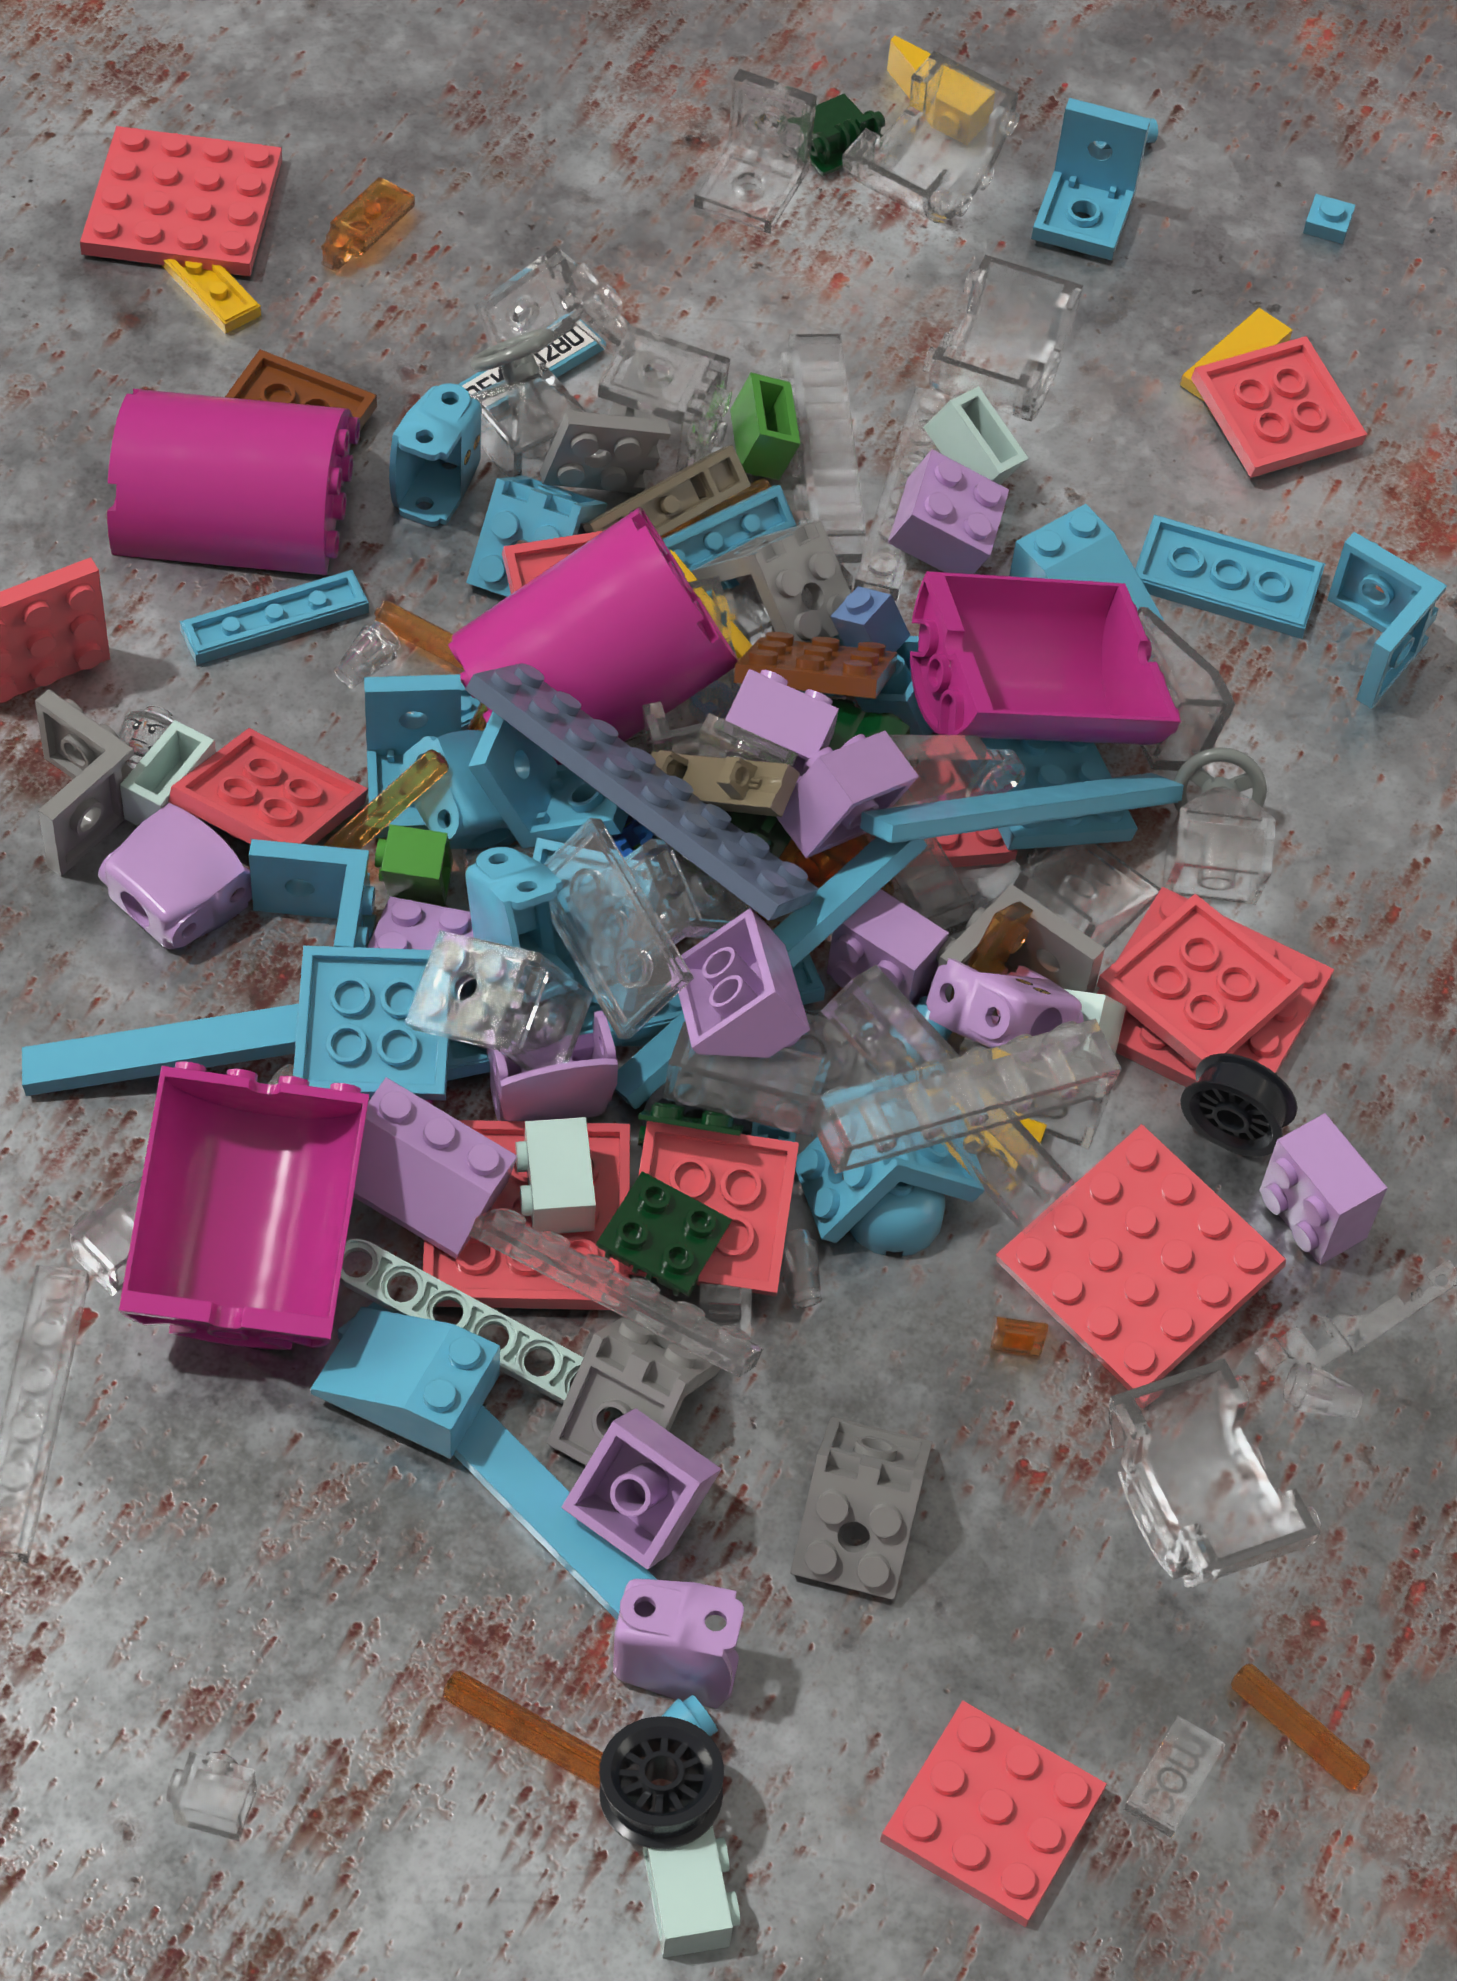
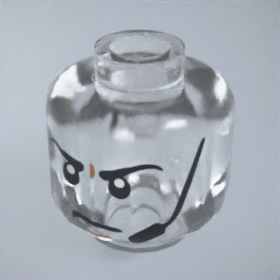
[118,705,173,769]

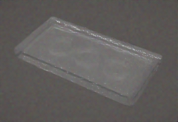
[544,818,694,1039]

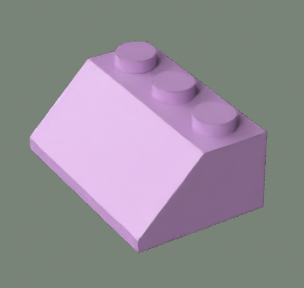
[671,908,810,1058]
[353,1077,517,1259]

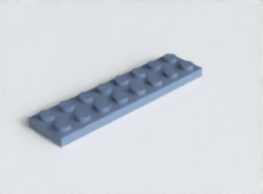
[465,663,819,921]

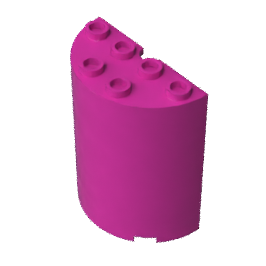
[107,389,360,575]
[448,507,739,765]
[910,571,1181,745]
[119,1061,369,1350]

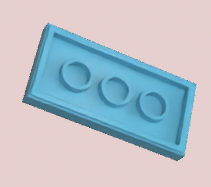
[1135,515,1325,639]

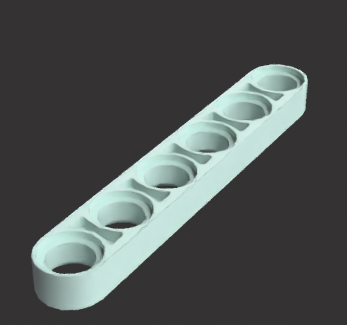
[340,1239,584,1404]

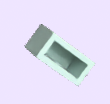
[923,386,1029,485]
[120,720,216,826]
[515,1117,596,1235]
[643,1825,740,1958]

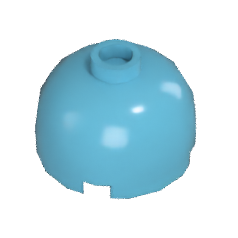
[849,1182,946,1256]

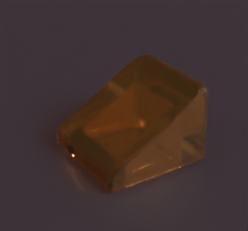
[990,1315,1048,1356]

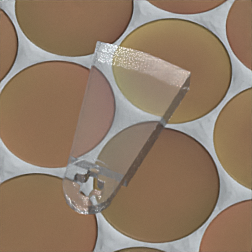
[889,735,1026,808]

